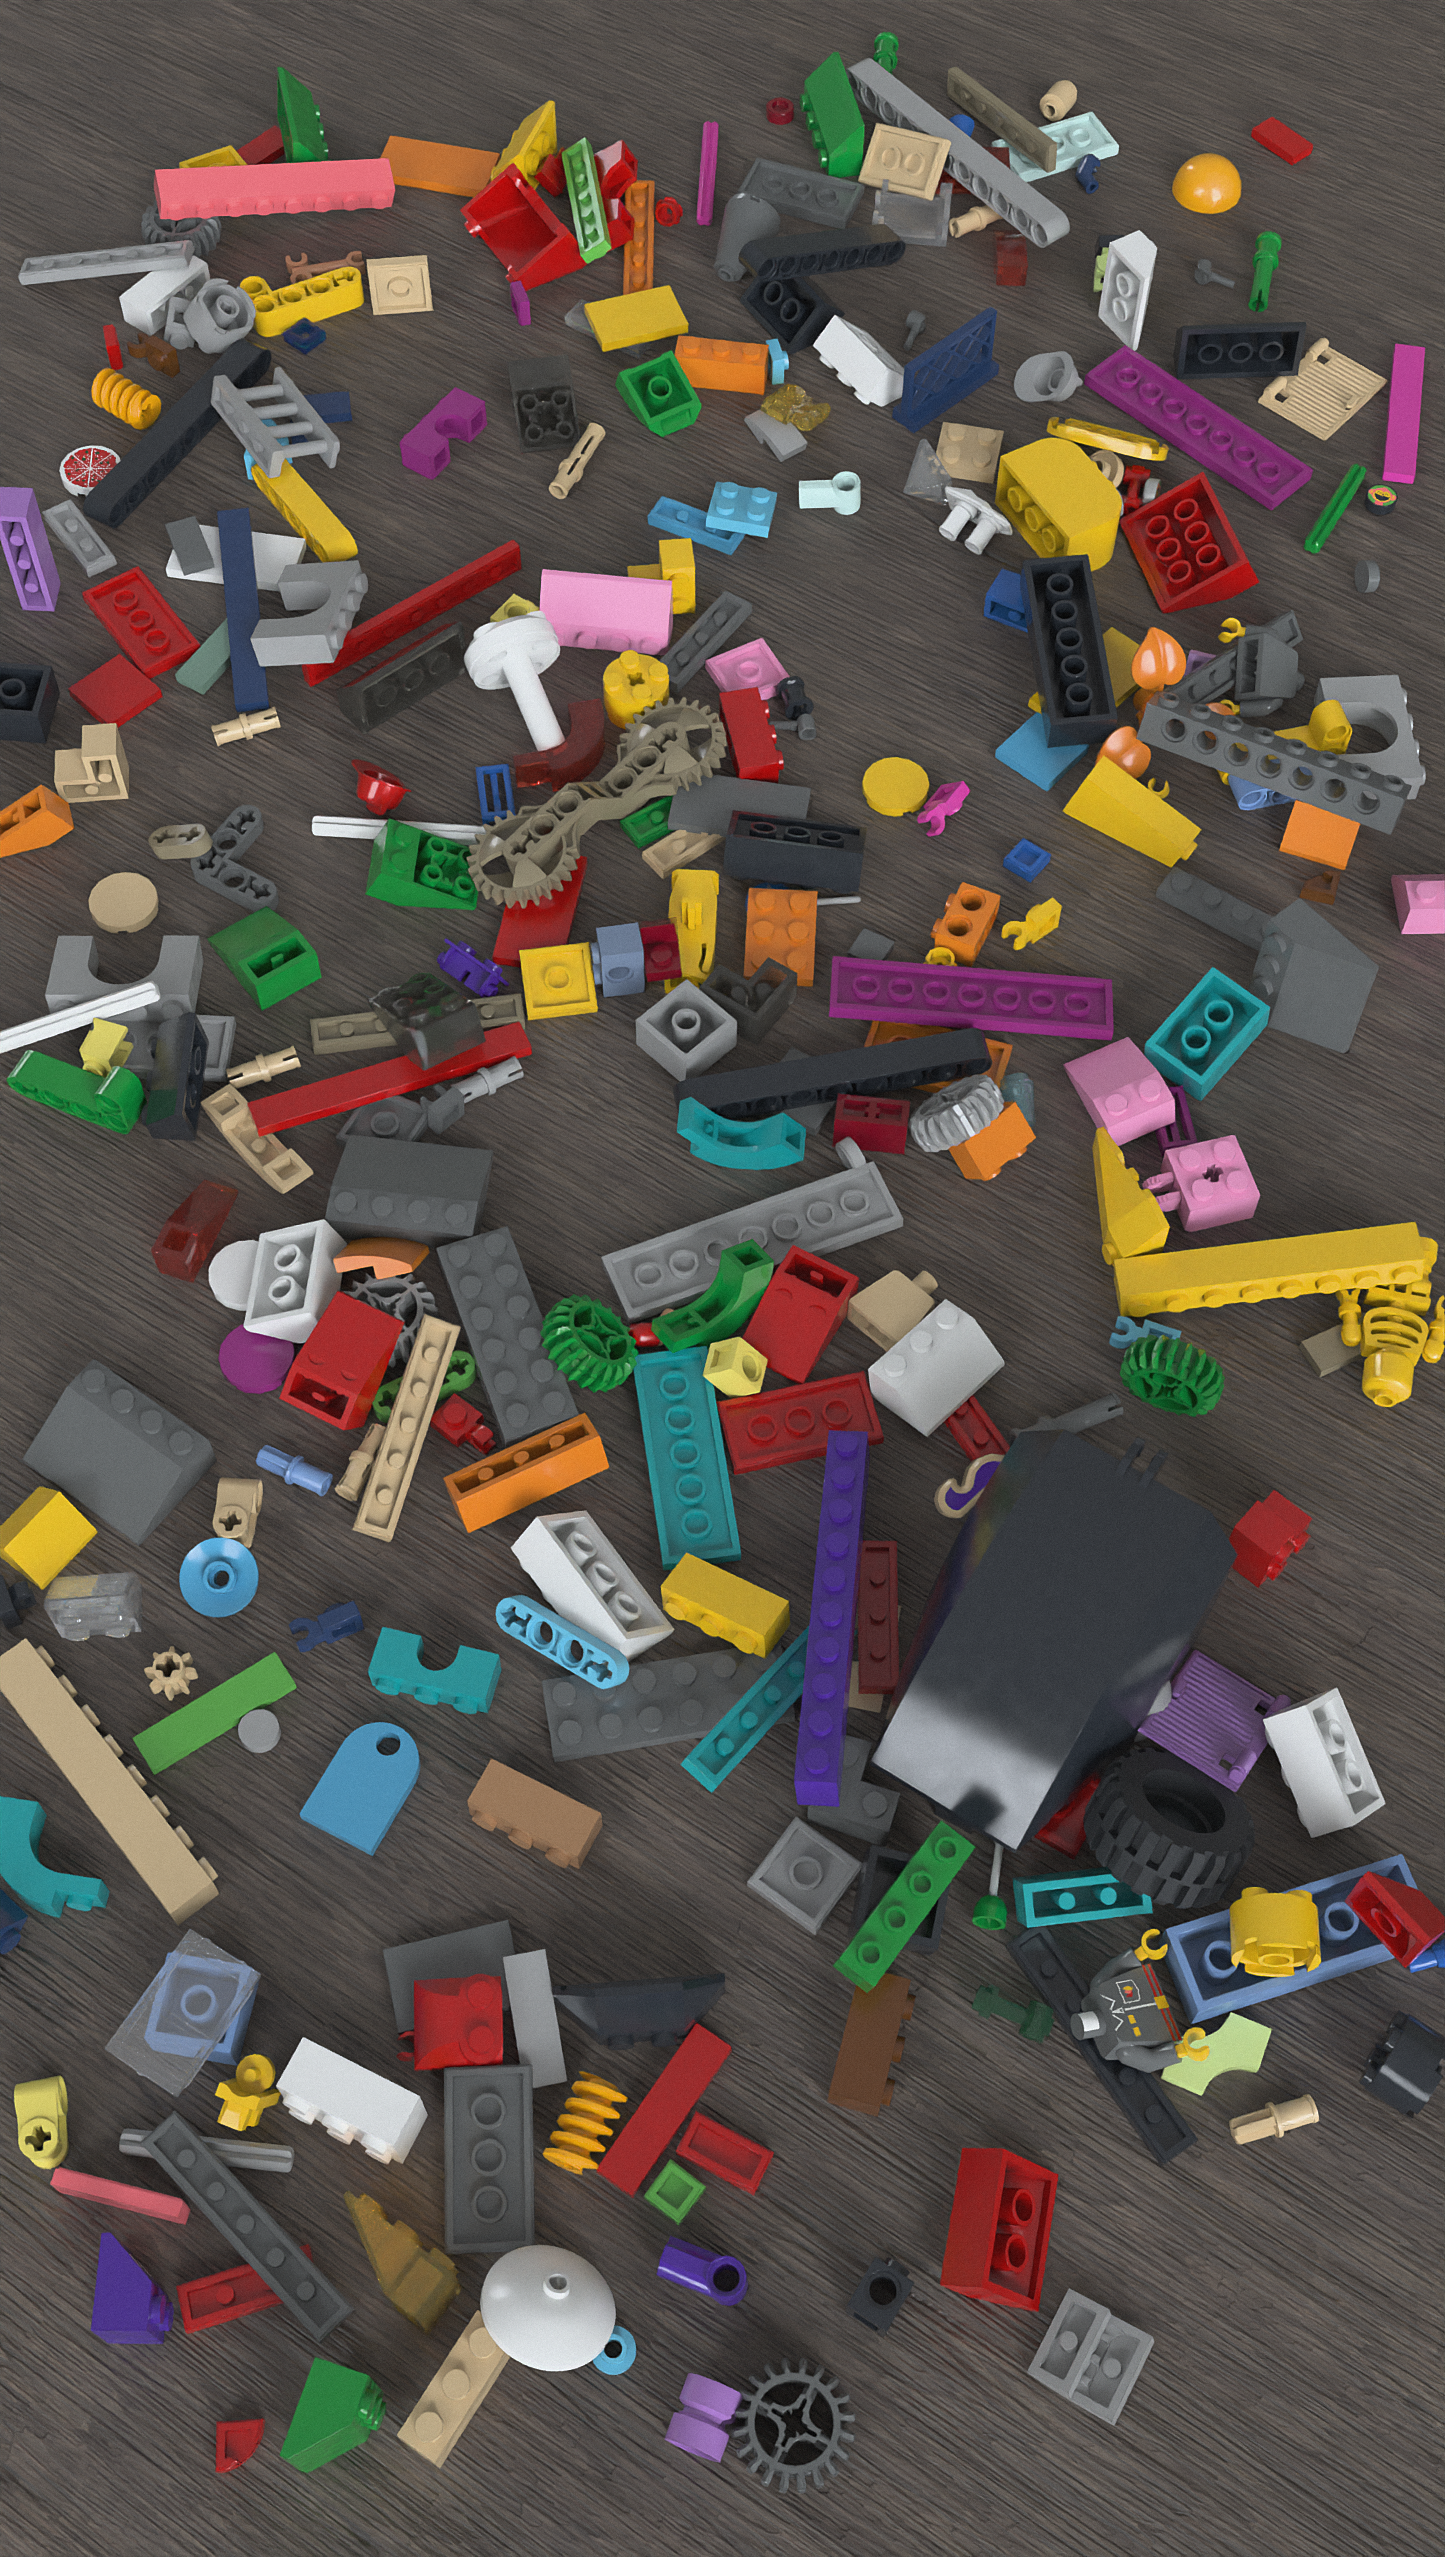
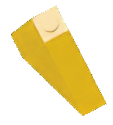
[1092,1126,1170,1267]

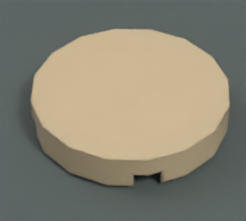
[88,872,159,934]

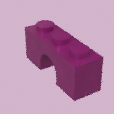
[400,387,487,480]

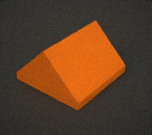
[1279,799,1360,870]

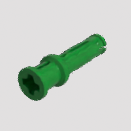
[873,32,899,75]
[1248,231,1282,312]

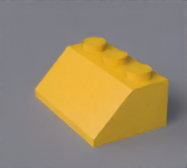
[490,100,557,190]

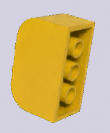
[995,438,1122,572]

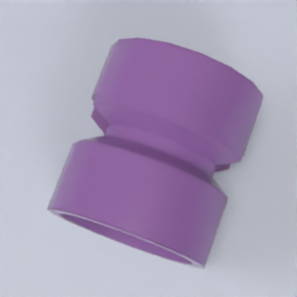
[665,2373,742,2463]

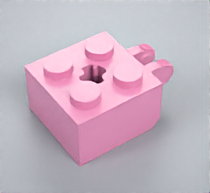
[1142,1135,1260,1232]

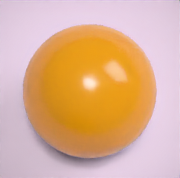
[1172,153,1242,214]

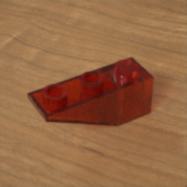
[151,1180,239,1283]

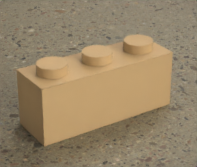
[397,2310,511,2468]

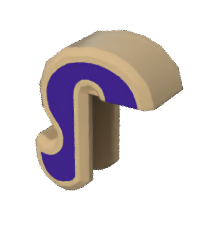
[934,1454,1005,1518]

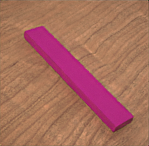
[1382,343,1425,484]

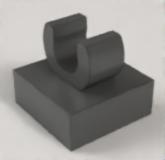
[420,1085,465,1135]

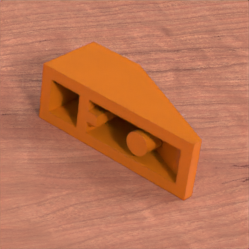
[0,784,75,858]

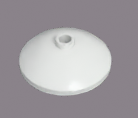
[480,2245,616,2371]

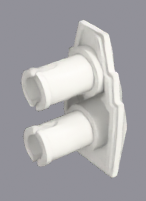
[939,486,1012,555]

